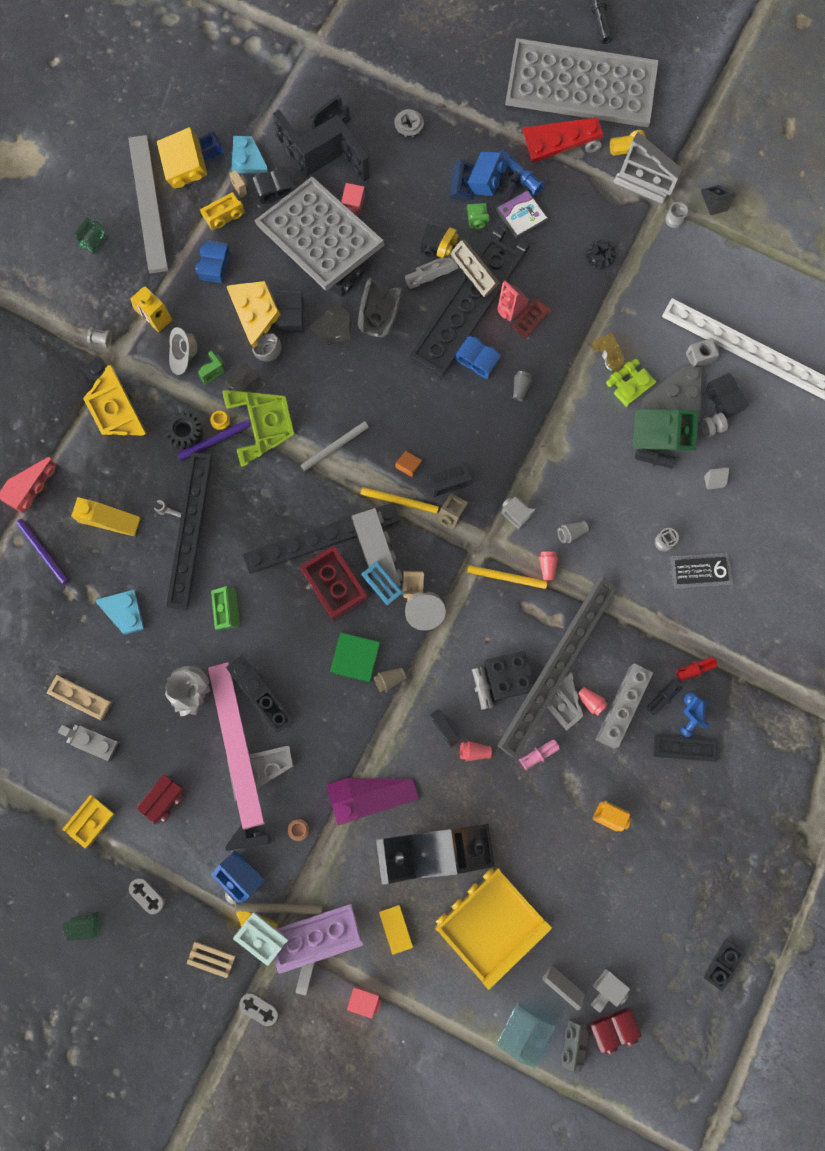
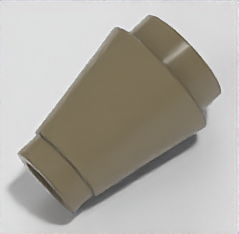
[374,668,406,692]

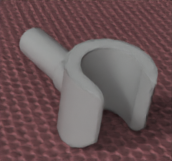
[154,500,181,518]

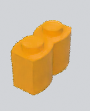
[593,801,632,832]

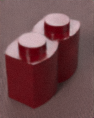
[589,1007,642,1054]

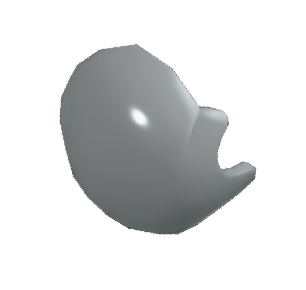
[252,333,282,362]

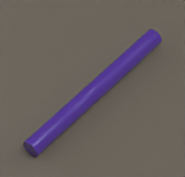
[177,419,251,461]
[16,519,69,585]

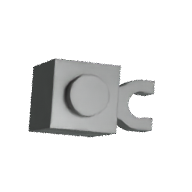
[590,969,630,1013]

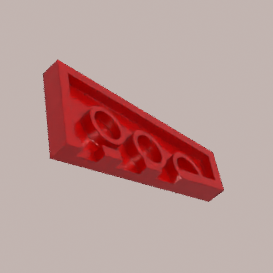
[522,118,603,163]

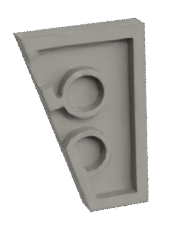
[227,746,294,802]

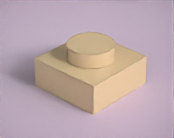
[229,170,248,198]

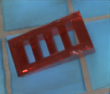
[511,297,551,339]

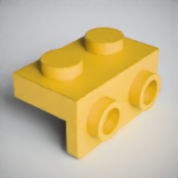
[200,192,245,231]

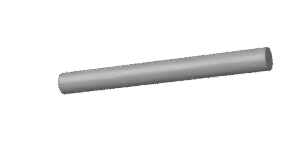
[301,421,369,471]

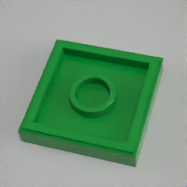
[330,632,380,683]

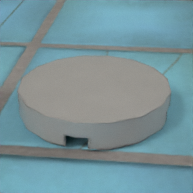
[405,592,446,631]

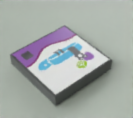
[496,190,548,239]

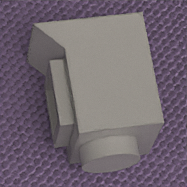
[502,497,536,529]

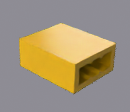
[157,127,207,189]

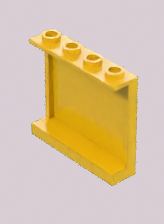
[435,868,552,990]

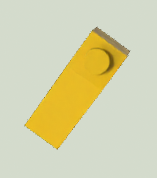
[71,497,141,537]

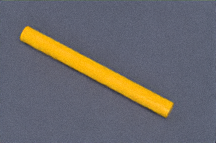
[361,487,439,514]
[467,565,547,589]

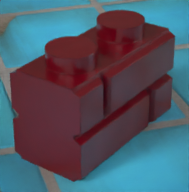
[136,774,186,824]

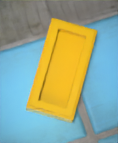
[379,905,413,955]

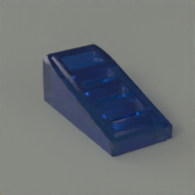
[199,131,224,160]

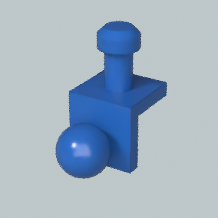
[680,692,710,737]

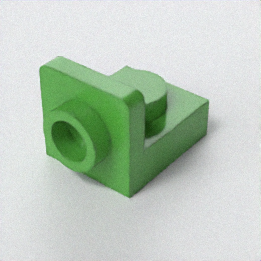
[467,203,489,229]
[198,351,225,385]

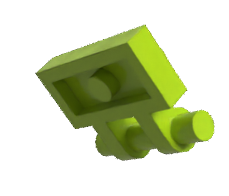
[606,359,656,407]

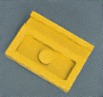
[62,795,115,849]

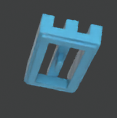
[361,561,403,605]

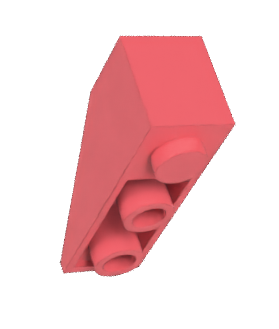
[497,281,529,322]
[0,457,56,513]

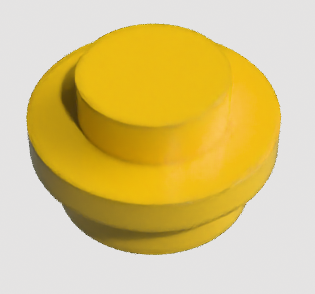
[210,411,230,430]

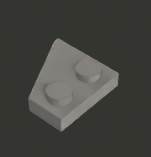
[547,673,583,730]

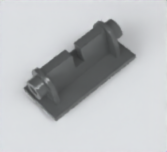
[562,1020,589,1072]

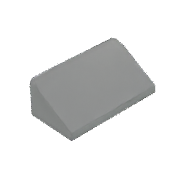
[542,966,585,1010]

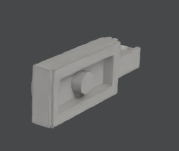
[405,256,458,289]
[58,725,119,762]

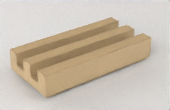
[186,941,236,978]

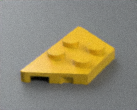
[227,281,281,347]
[83,365,147,435]

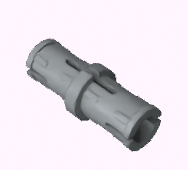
[472,667,494,710]

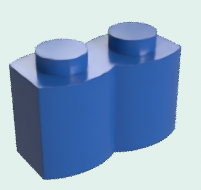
[195,240,230,284]
[455,336,501,379]

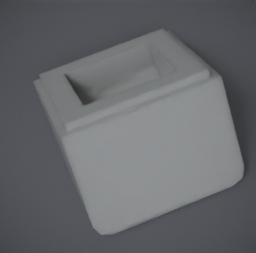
[704,467,729,490]

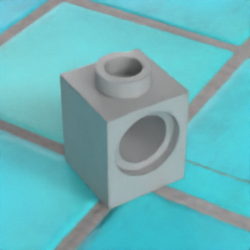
[686,338,719,367]

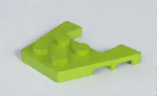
[222,390,294,467]

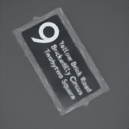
[670,553,733,589]

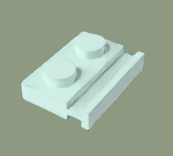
[233,911,288,966]

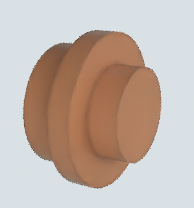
[288,819,309,841]

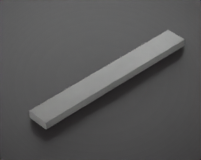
[128,135,169,274]

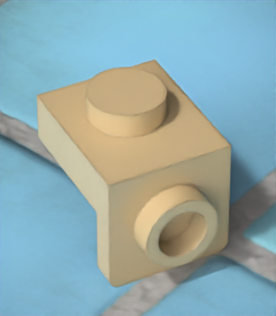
[402,571,424,601]

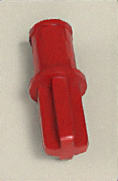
[676,657,718,682]

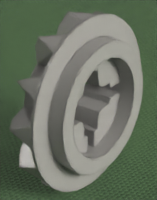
[395,109,424,137]

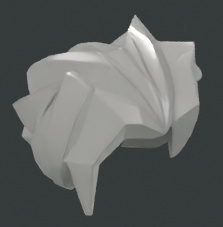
[165,666,210,716]

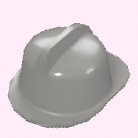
[169,327,197,375]

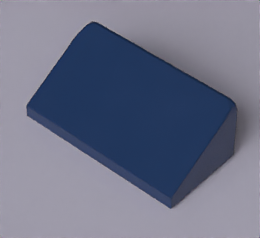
[450,159,475,200]

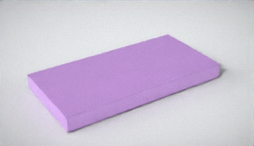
[275,904,363,974]

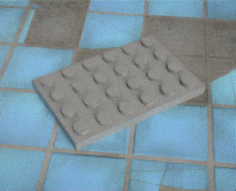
[255,177,384,291]

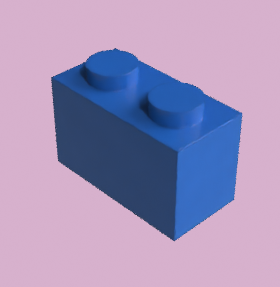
[468,152,507,196]
[211,850,265,903]

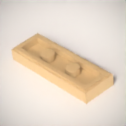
[47,675,112,721]

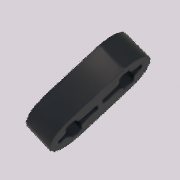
[430,709,460,748]

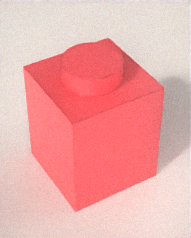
[341,183,365,216]
[347,985,382,1018]

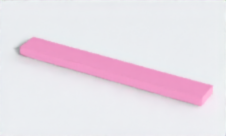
[208,662,265,830]

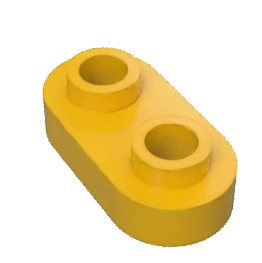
[437,227,459,259]

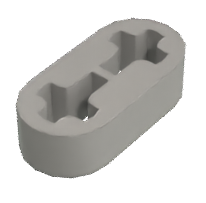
[129,878,165,914]
[296,962,315,996]
[240,992,279,1026]

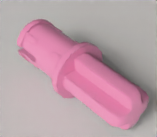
[519,740,560,771]

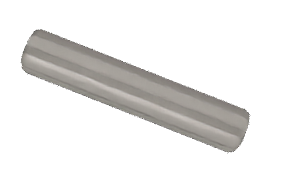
[614,173,667,203]

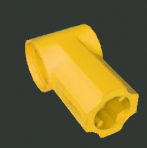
[610,130,646,156]

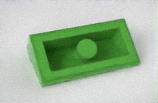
[211,586,240,630]

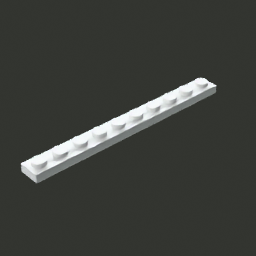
[662,298,825,400]

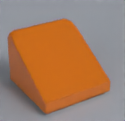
[396,451,422,477]

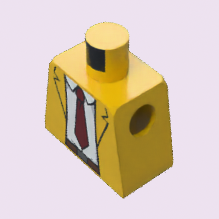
[131,287,173,332]

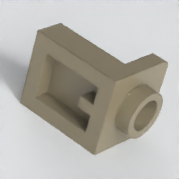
[437,494,468,529]

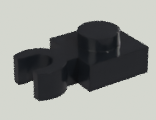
[491,169,520,202]

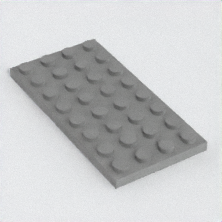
[505,38,658,127]

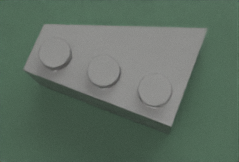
[619,131,682,195]

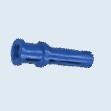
[499,149,546,196]

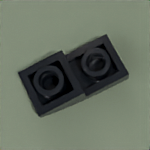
[704,939,746,992]

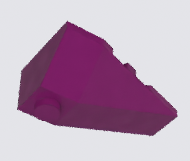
[327,778,419,825]

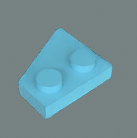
[231,136,268,174]
[96,590,145,635]

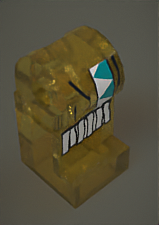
[591,333,624,373]

